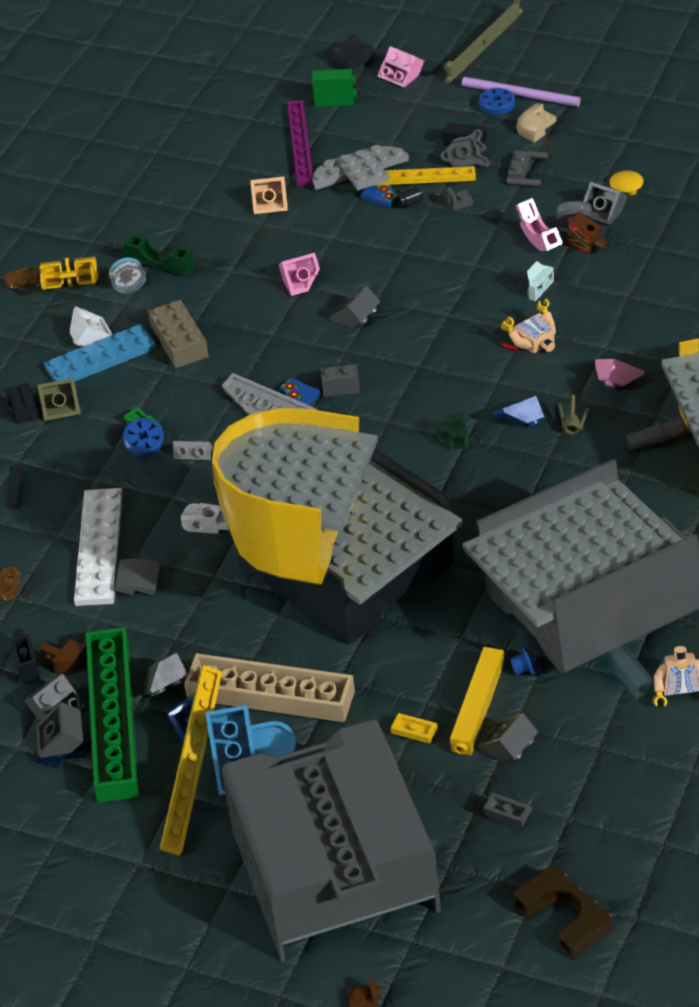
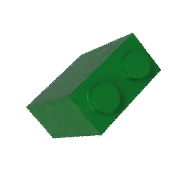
[312,69,357,107]

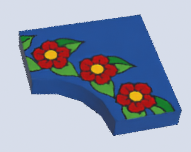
[361,184,398,208]
[280,377,320,405]

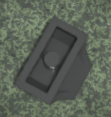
[483,793,531,829]

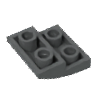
[114,559,160,595]

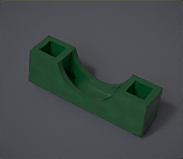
[124,234,195,276]

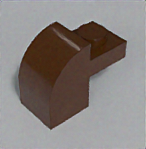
[40,639,87,675]

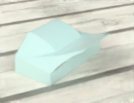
[527,261,554,301]

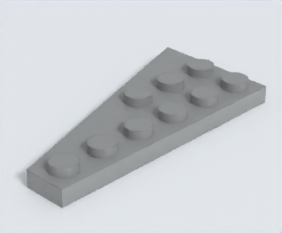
[222,373,317,415]

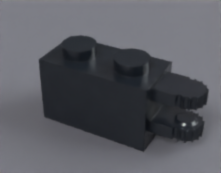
[10,628,40,683]

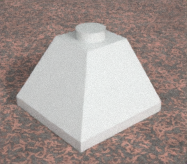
[70,306,113,347]

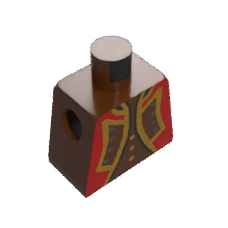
[566,211,607,254]

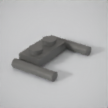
[507,151,548,187]

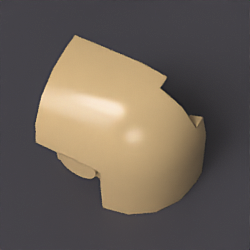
[516,103,556,143]

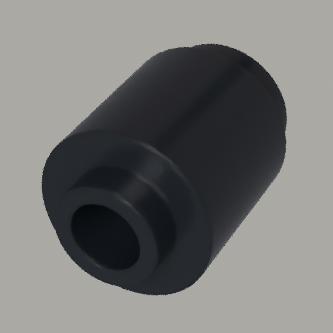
[396,186,423,208]

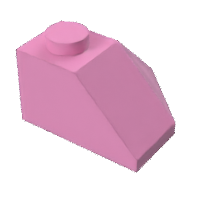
[279,253,320,296]
[595,359,645,388]

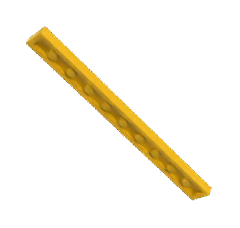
[160,665,222,856]

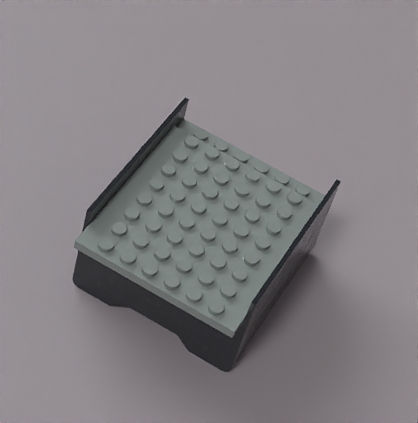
[237,449,462,644]

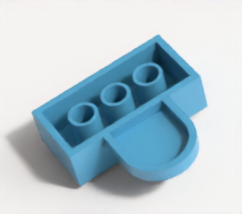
[205,705,296,798]

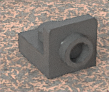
[445,187,473,211]

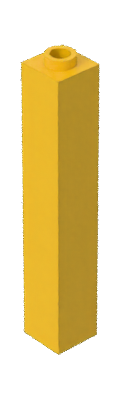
[450,647,504,755]

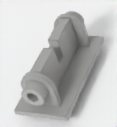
[173,441,213,460]

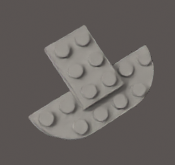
[313,145,409,190]

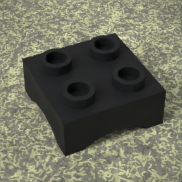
[329,34,375,70]

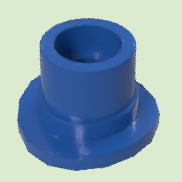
[511,647,536,675]

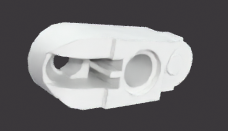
[181,503,229,534]

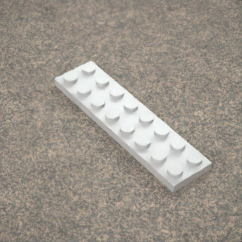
[74,488,123,606]

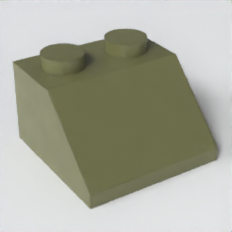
[38,378,81,421]

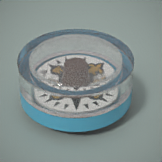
[109,258,146,294]

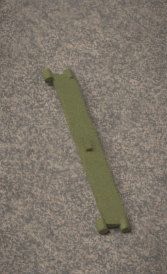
[443,0,523,84]

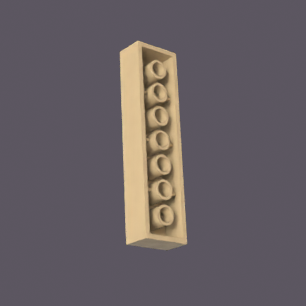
[184,653,355,722]

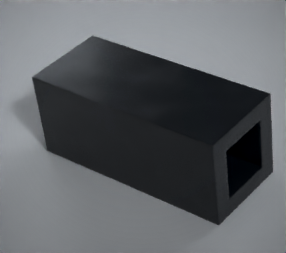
[441,122,487,146]

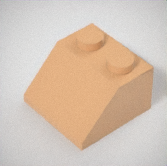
[250,177,288,214]

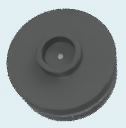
[557,201,592,226]

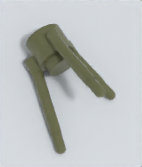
[557,395,590,435]

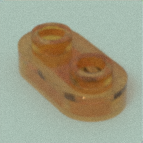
[5,266,40,288]
[0,567,21,600]

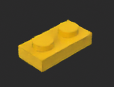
[391,713,437,744]

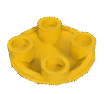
[609,171,644,195]

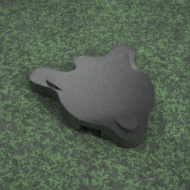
[441,129,490,168]

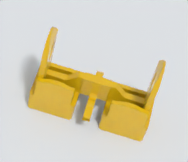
[39,257,99,290]

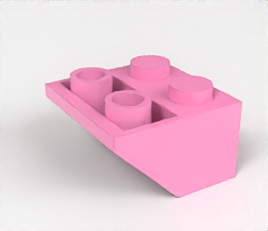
[378,46,424,87]

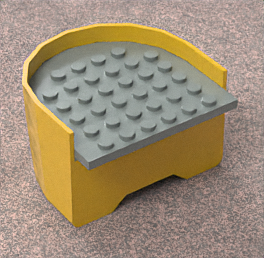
[212,408,378,585]

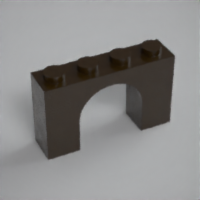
[513,864,613,960]

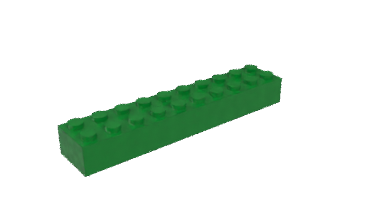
[86,627,140,803]

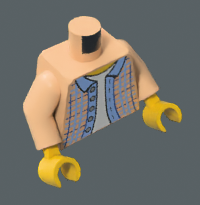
[501,299,556,353]
[653,646,699,707]

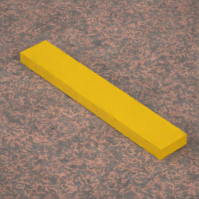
[376,166,476,185]

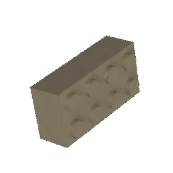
[148,300,209,368]

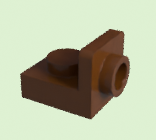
[348,978,381,1007]

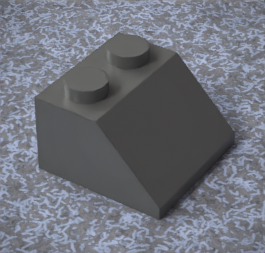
[581,182,628,225]
[329,286,381,328]
[321,365,360,397]
[36,702,83,758]
[476,713,538,762]

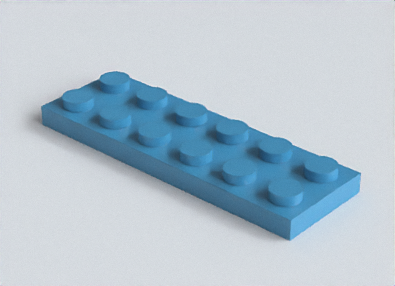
[44,324,156,382]

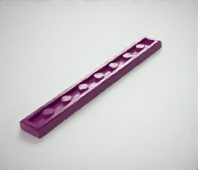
[287,100,313,187]

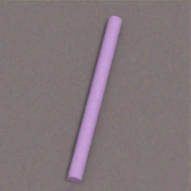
[462,77,581,107]

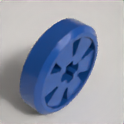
[479,88,515,115]
[123,418,164,457]

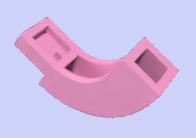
[515,198,563,251]

